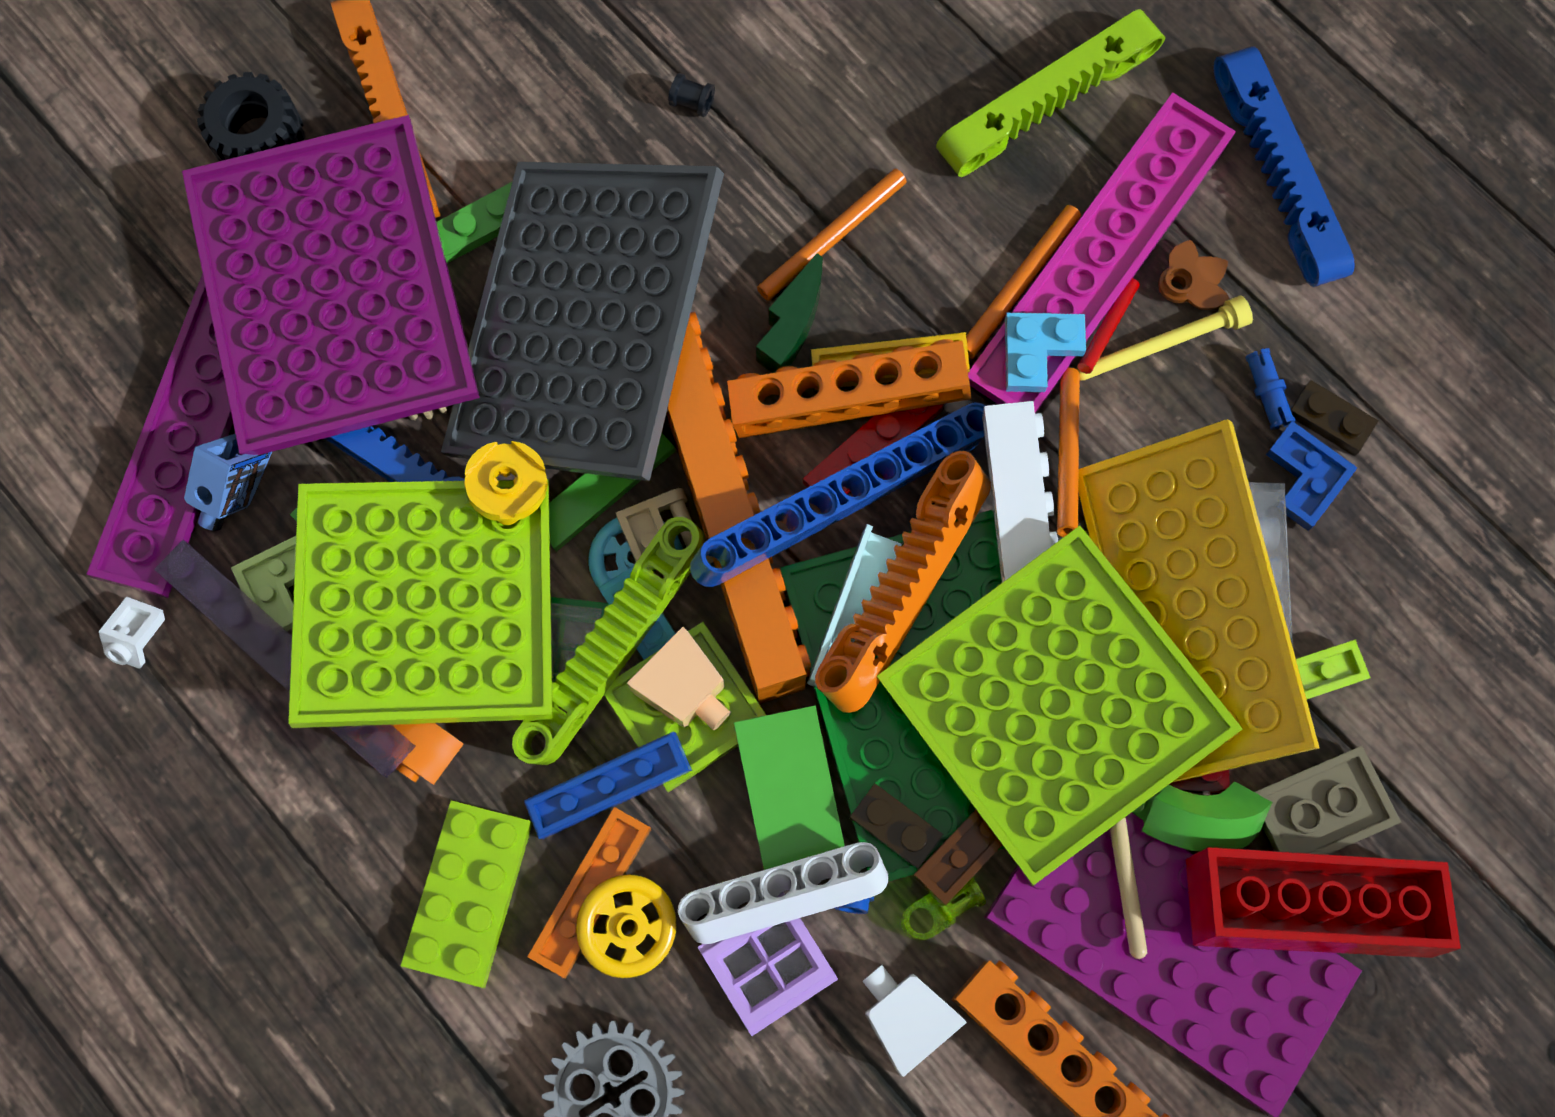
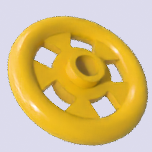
[576,875,676,978]

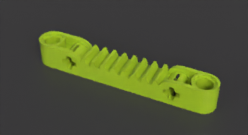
[936,9,1165,177]
[512,517,707,765]

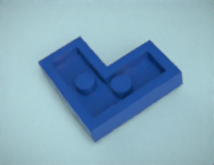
[1266,421,1357,531]

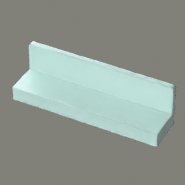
[806,524,902,687]

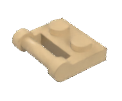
[616,488,714,579]

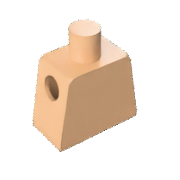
[627,627,731,730]

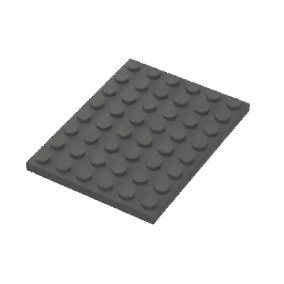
[441,162,724,481]

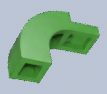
[1132,781,1273,852]

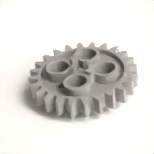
[542,1021,685,1117]

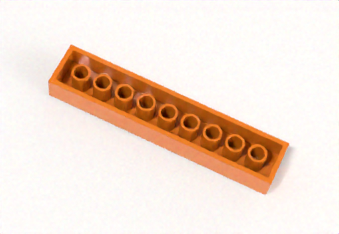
[666,311,811,704]

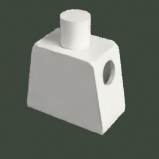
[863,965,967,1077]

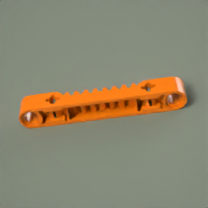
[330,0,441,218]
[815,451,991,713]

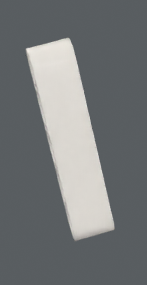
[678,842,888,944]

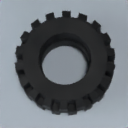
[197,72,305,161]

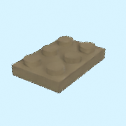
[1255,746,1401,855]

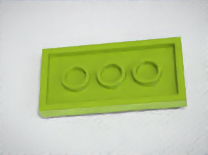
[401,800,533,988]

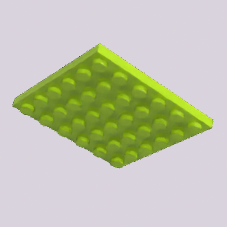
[289,479,553,728]
[877,526,1243,886]

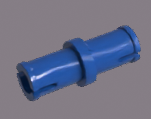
[1245,348,1295,430]

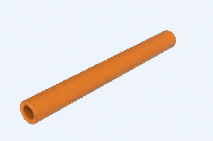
[757,168,907,301]
[966,205,1081,359]
[1057,368,1080,537]

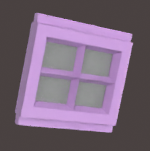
[698,892,838,1036]

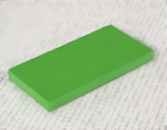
[734,705,845,870]

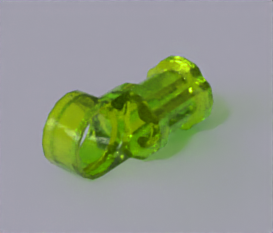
[901,877,986,941]

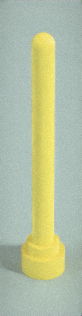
[1076,295,1253,381]

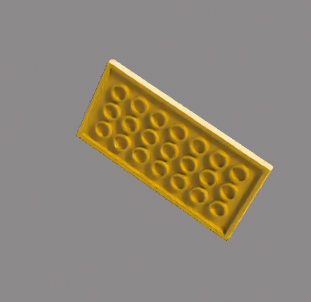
[1078,419,1319,783]

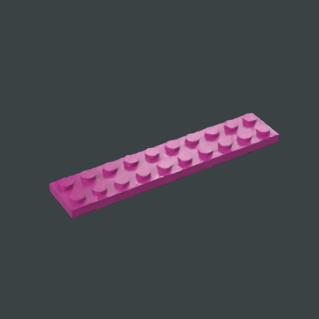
[968,92,1236,414]

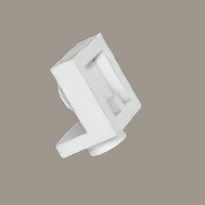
[99,597,165,669]

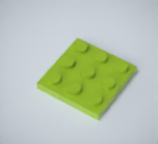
[604,622,766,793]

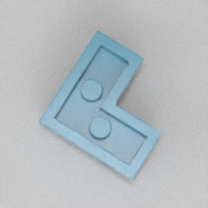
[1005,313,1086,392]

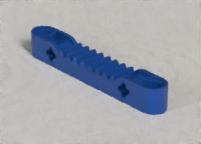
[1214,46,1355,287]
[324,426,465,482]

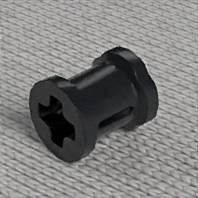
[668,73,715,117]

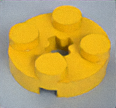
[464,441,548,525]

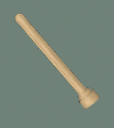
[1110,818,1147,959]

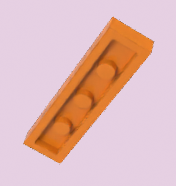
[527,807,651,979]

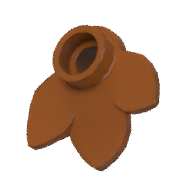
[1158,240,1230,310]

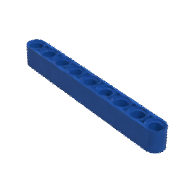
[690,402,985,587]

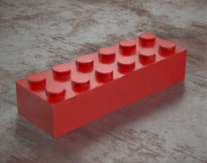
[1185,847,1461,958]

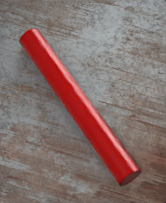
[1077,278,1140,374]

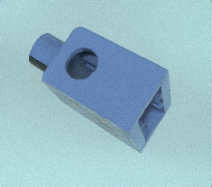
[184,434,272,531]

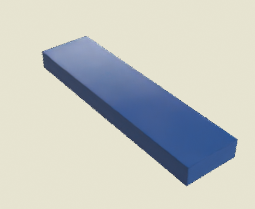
[524,732,692,839]

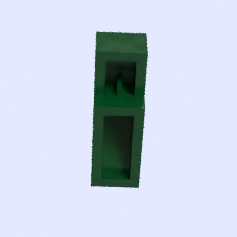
[756,253,823,373]

